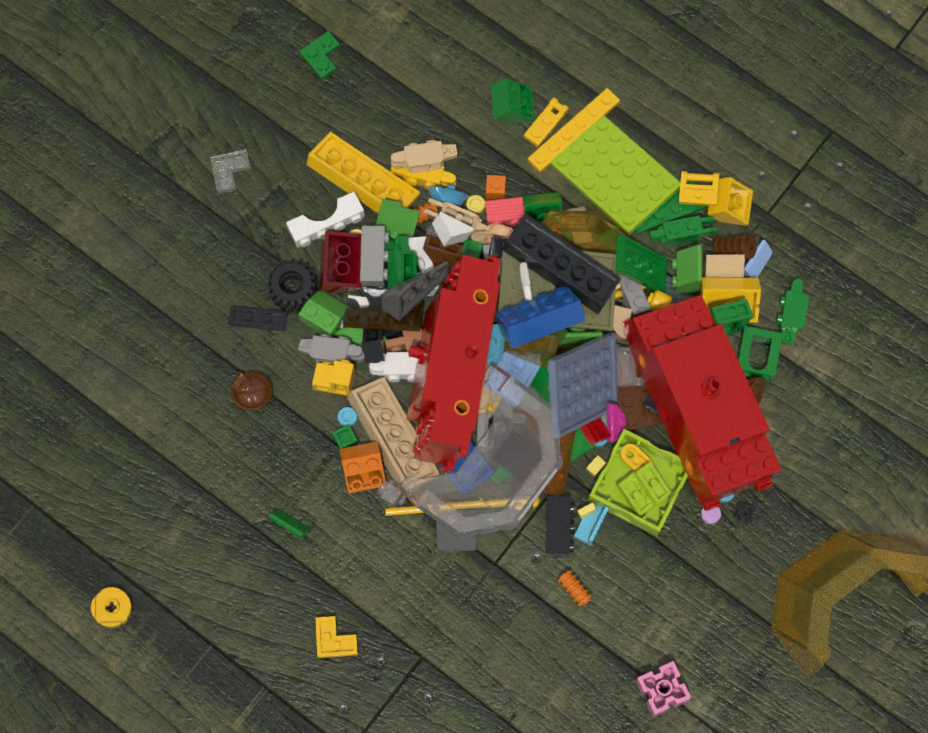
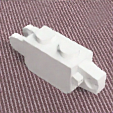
[369,352,417,382]

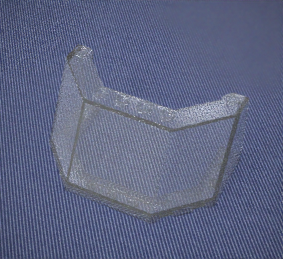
[398,362,563,539]

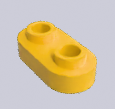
[620,444,654,471]

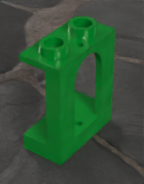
[710,299,753,336]
[738,326,783,383]

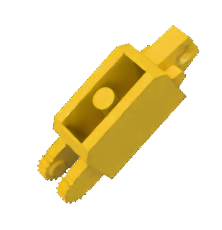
[391,166,456,190]

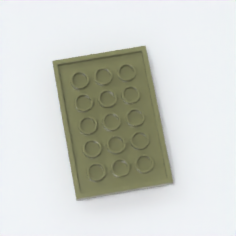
[497,243,617,332]

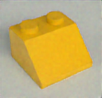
[707,177,753,226]

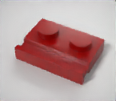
[580,417,611,445]

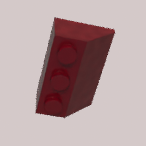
[319,230,362,293]

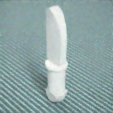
[520,262,533,301]

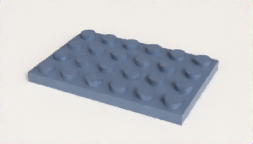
[547,333,618,438]

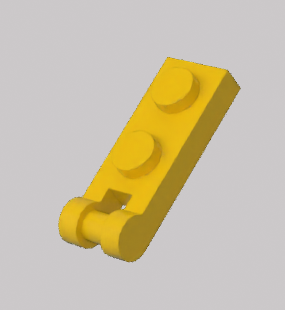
[523,97,569,148]

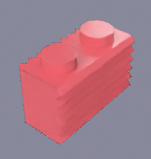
[485,197,525,227]

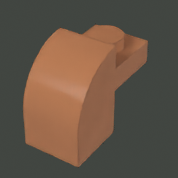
[385,328,422,353]

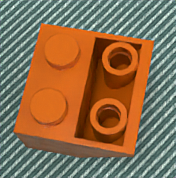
[339,441,387,493]

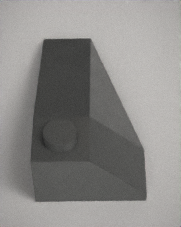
[381,261,449,321]

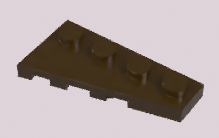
[343,302,423,331]

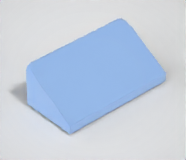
[744,240,772,278]

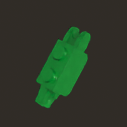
[649,215,717,247]
[388,236,417,289]
[776,278,809,346]

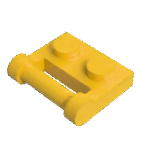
[679,171,720,206]

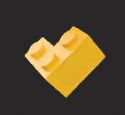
[312,359,355,396]

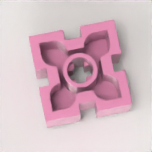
[636,661,691,718]

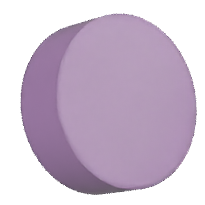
[701,507,721,524]

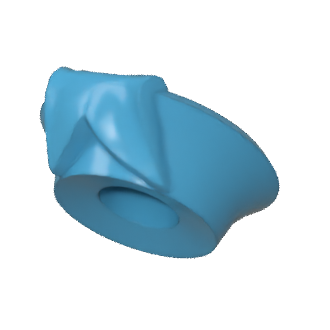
[429,185,469,207]

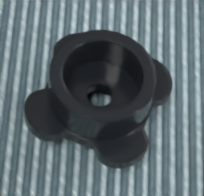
[734,502,756,524]

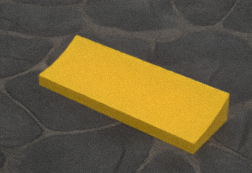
[307,132,420,213]

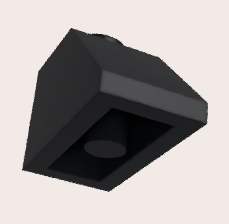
[362,329,386,363]

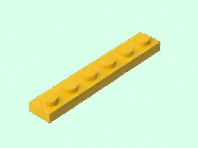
[527,88,620,173]

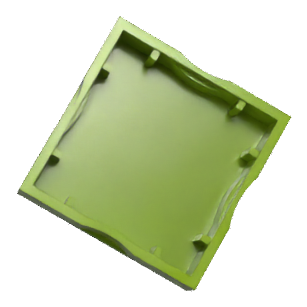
[587,429,688,537]

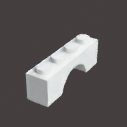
[286,192,365,248]

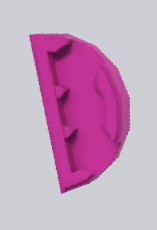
[607,403,626,442]

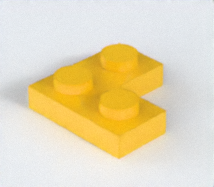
[315,616,358,658]

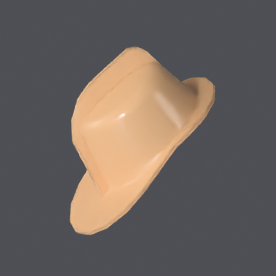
[471,223,513,245]

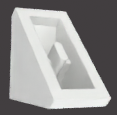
[432,211,474,246]

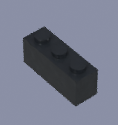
[545,496,575,558]

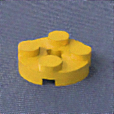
[91,587,132,628]

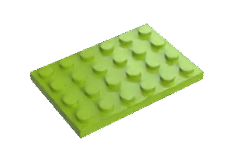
[550,115,680,235]

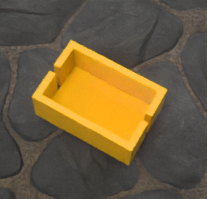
[700,277,761,323]

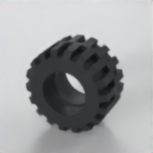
[268,260,317,313]

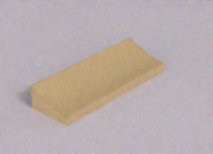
[347,377,440,496]

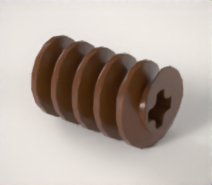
[714,235,757,259]

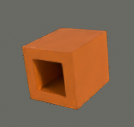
[486,175,506,201]

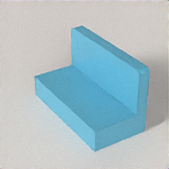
[486,324,505,369]
[573,502,609,546]

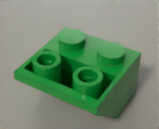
[491,78,535,124]

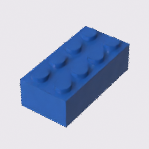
[495,286,585,348]

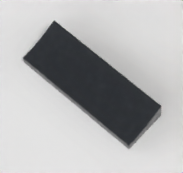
[501,214,621,314]

